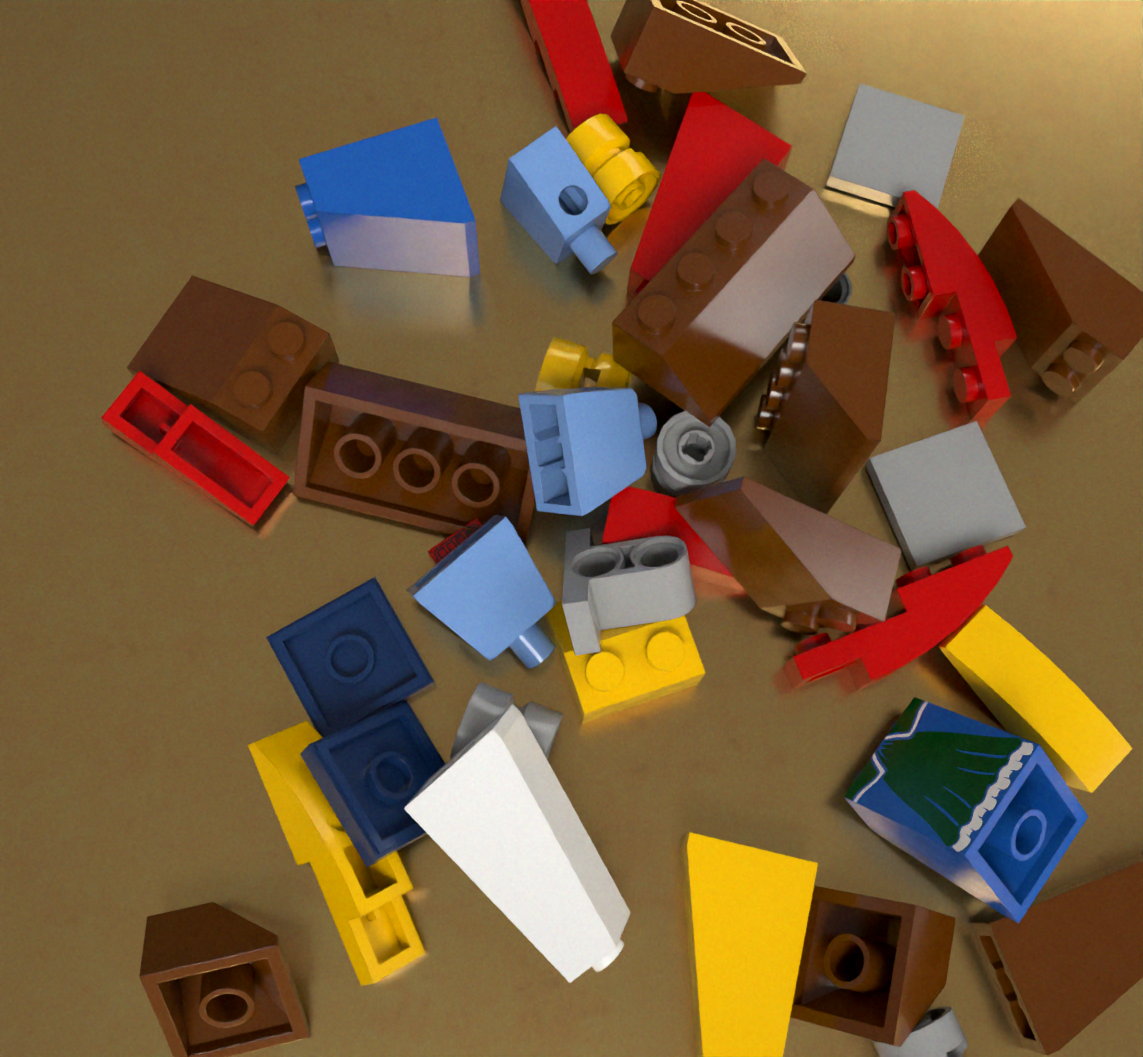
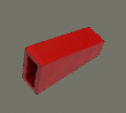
[626,92,792,300]

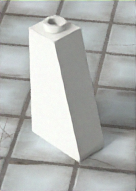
[404,704,631,983]

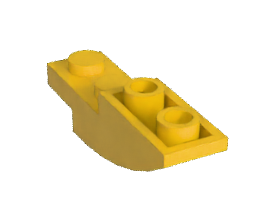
[248,720,425,986]

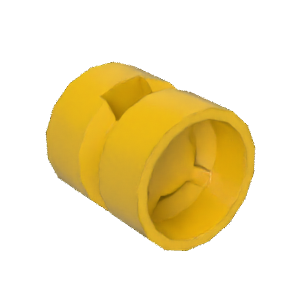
[566,114,661,225]
[535,336,632,391]

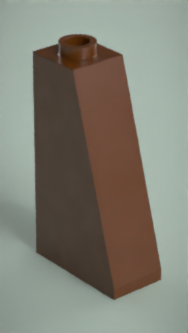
[970,852,1143,1056]

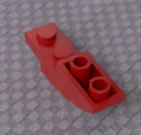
[887,190,1017,421]
[782,545,1014,690]

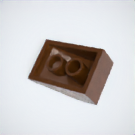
[610,0,807,94]
[978,198,1143,404]
[127,276,339,455]
[675,476,902,635]

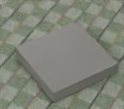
[826,83,965,209]
[865,421,1026,571]

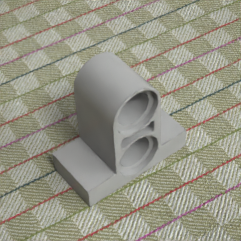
[562,528,697,656]

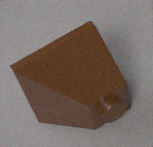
[790,886,956,1047]
[139,902,310,1057]

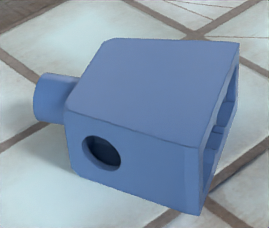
[500,126,618,275]
[518,387,657,516]
[406,515,556,669]

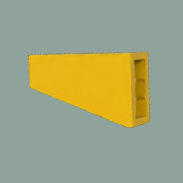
[680,832,818,1057]

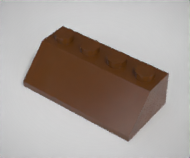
[612,159,855,427]
[756,299,896,514]
[293,361,537,548]

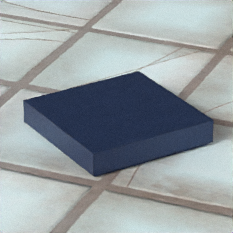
[266,577,436,738]
[300,700,445,868]

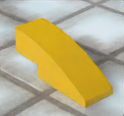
[938,605,1133,793]

